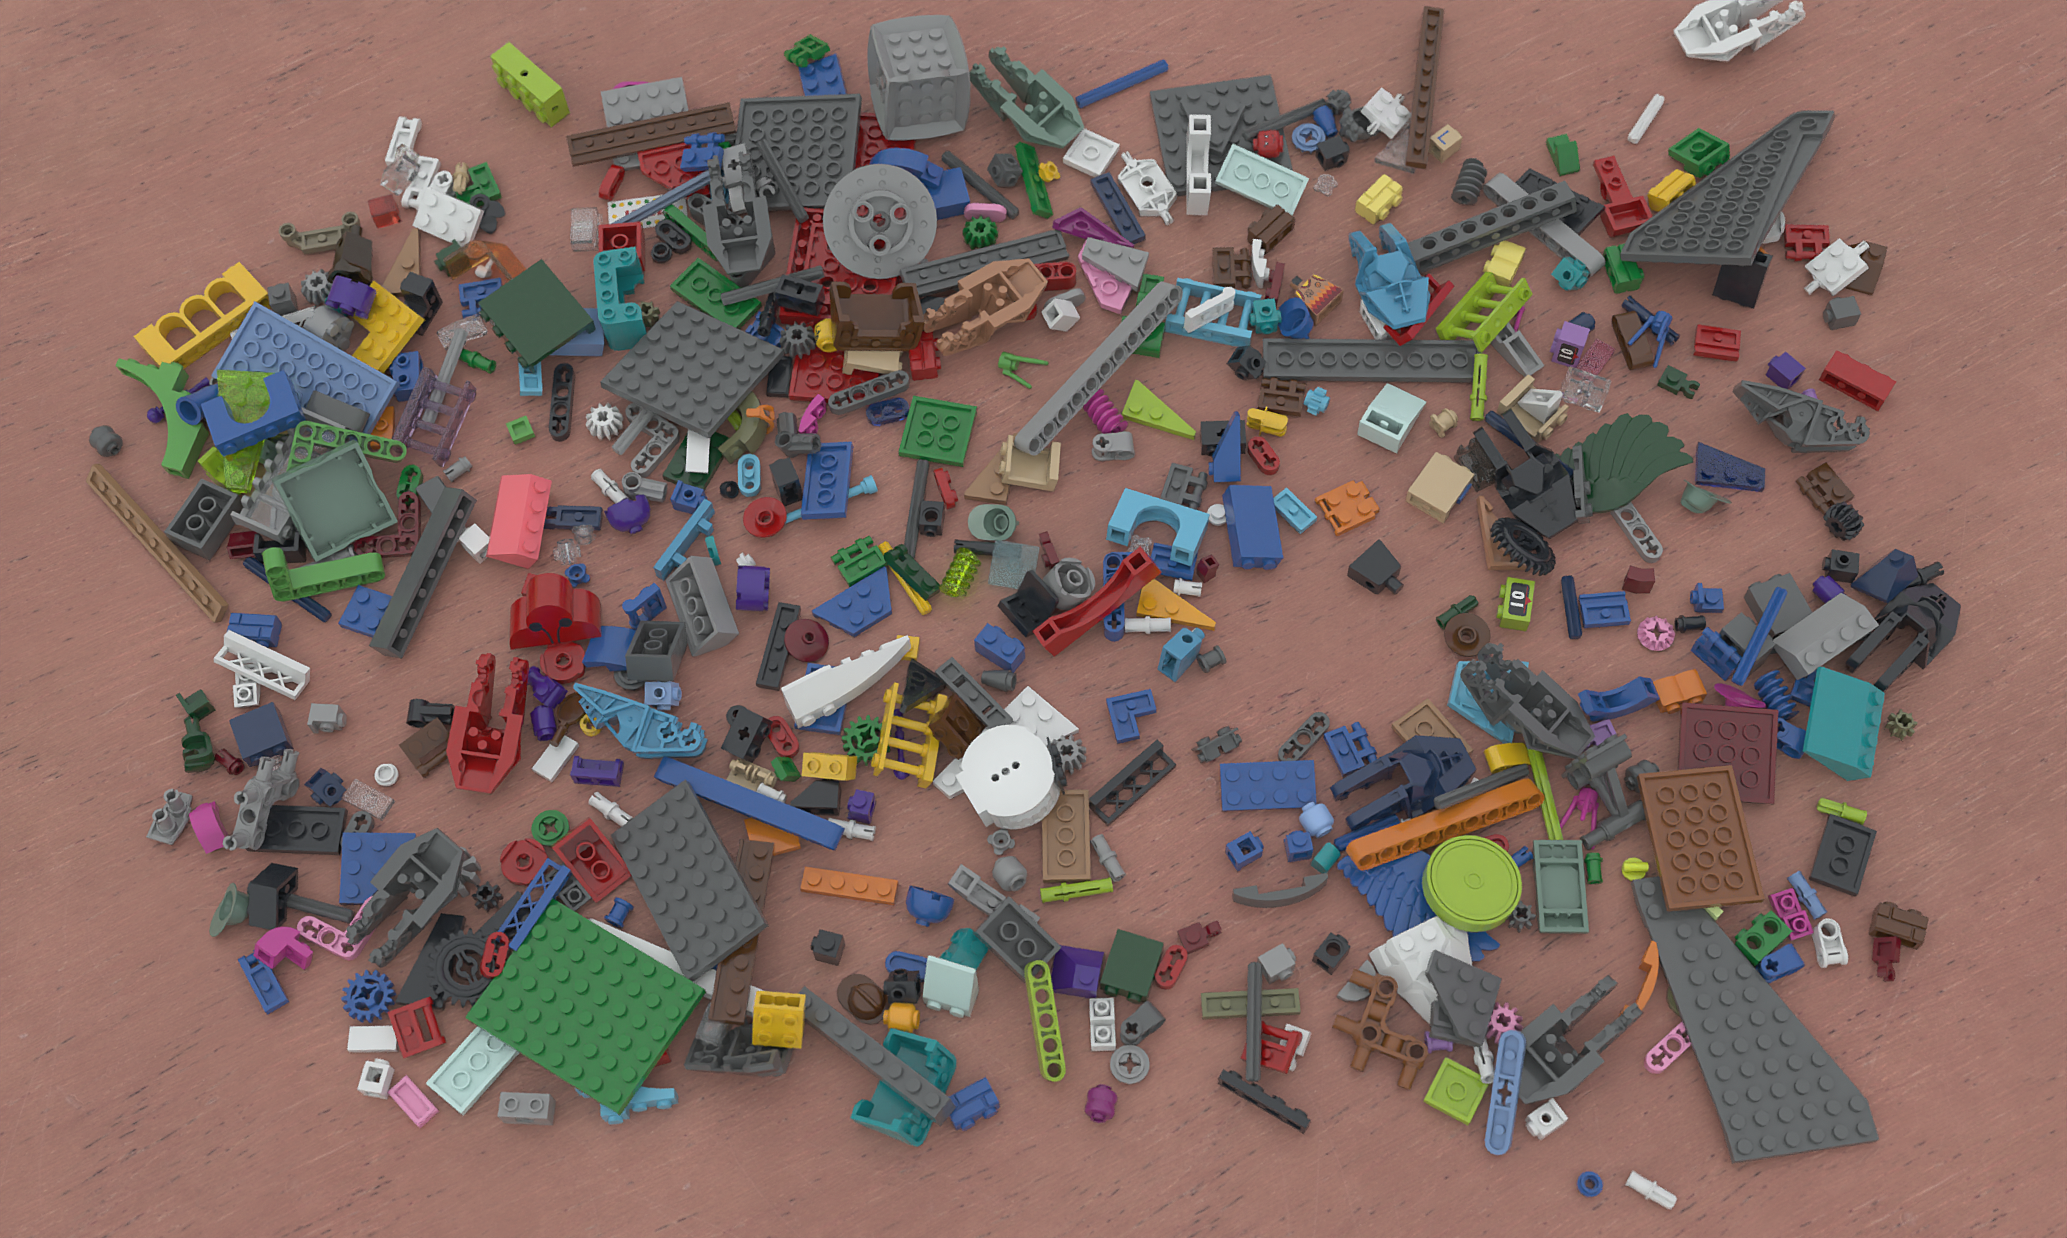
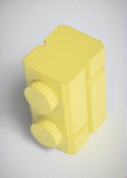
[1355,174,1403,224]

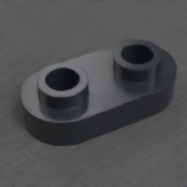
[655,219,692,254]

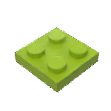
[1423,1057,1489,1125]

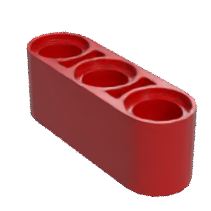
[1034,262,1077,291]

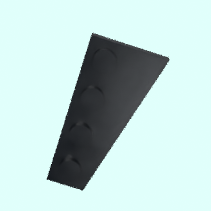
[1515,168,1606,235]
[395,913,466,1010]

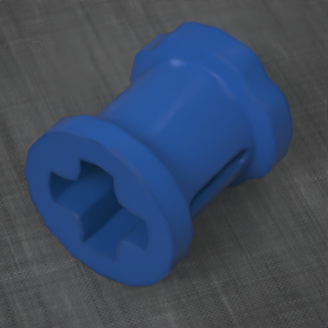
[604,897,634,929]

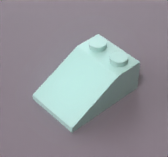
[923,955,979,1018]

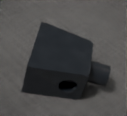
[1347,539,1404,595]

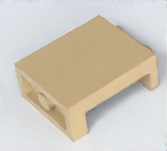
[843,351,903,375]
[1497,374,1569,443]
[999,435,1061,491]
[1406,452,1474,524]

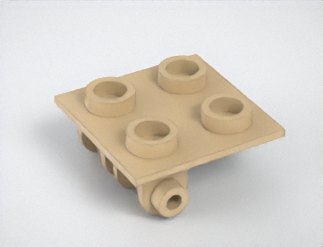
[726,758,778,792]

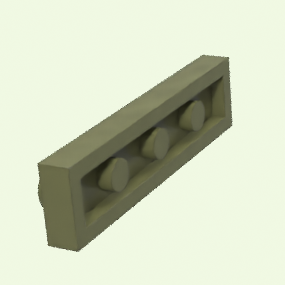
[1201,988,1301,1019]

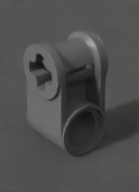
[1120,1001,1166,1046]

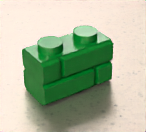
[1602,244,1644,294]

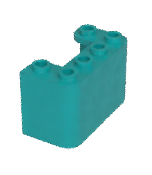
[593,247,647,351]

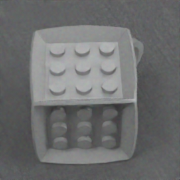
[867,15,970,140]

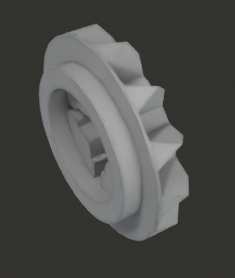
[1110,1045,1149,1085]

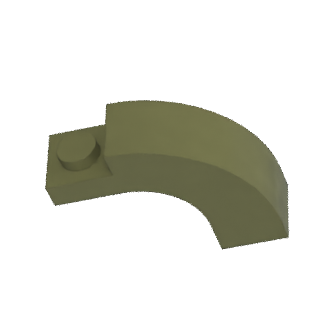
[718,391,768,464]

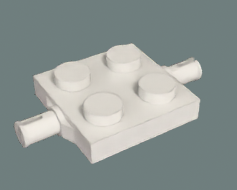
[1360,88,1411,139]
[1804,238,1869,296]

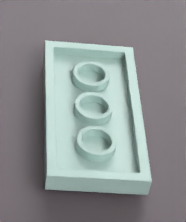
[1215,144,1309,215]
[426,1026,519,1116]

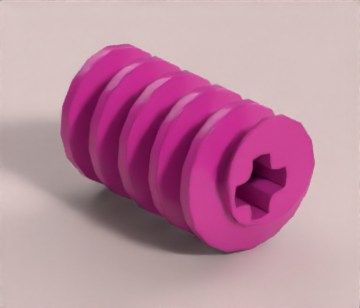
[1083,389,1128,434]

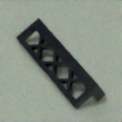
[1089,739,1176,826]

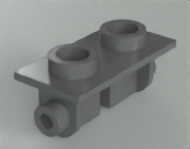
[1192,726,1242,763]

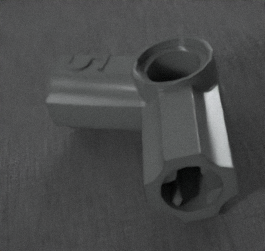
[775,412,822,458]

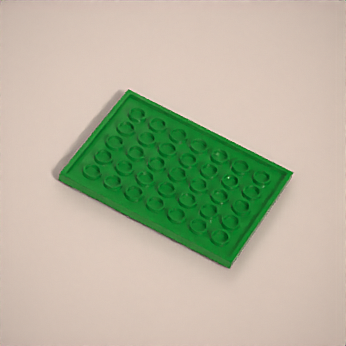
[465,898,706,1116]

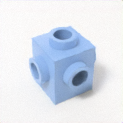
[645,681,682,711]

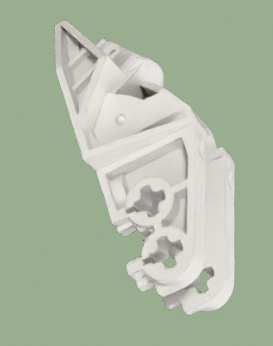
[1674,0,1806,62]

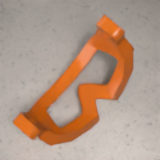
[746,405,775,434]

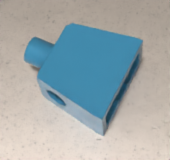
[1157,628,1205,683]

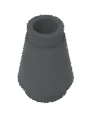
[981,670,1017,692]

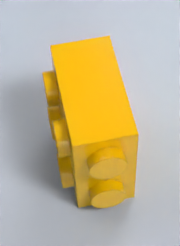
[752,991,806,1049]

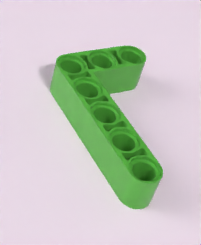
[286,421,406,472]
[262,547,385,602]

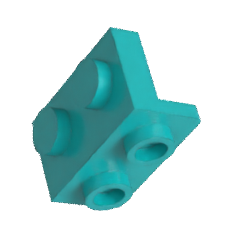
[940,928,988,970]

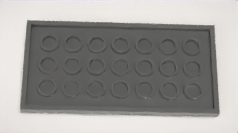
[611,780,769,982]

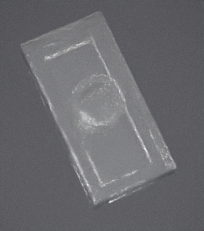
[342,779,395,821]

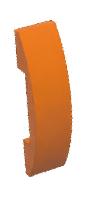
[1618,941,1659,1017]

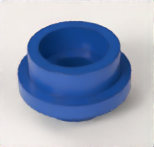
[1577,1171,1603,1197]

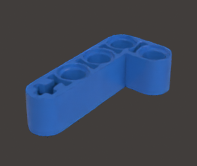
[1103,552,1132,642]

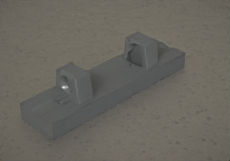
[935,657,1013,729]

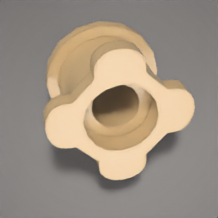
[1429,408,1458,438]

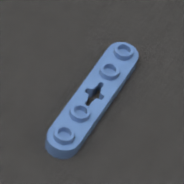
[1485,1030,1526,1155]

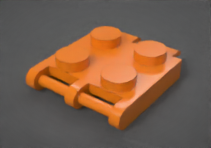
[1314,480,1380,536]

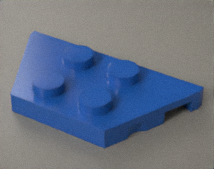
[812,566,892,637]

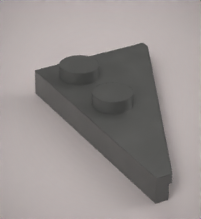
[1573,445,1593,524]

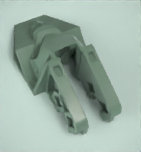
[969,46,1084,149]

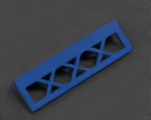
[495,858,572,952]

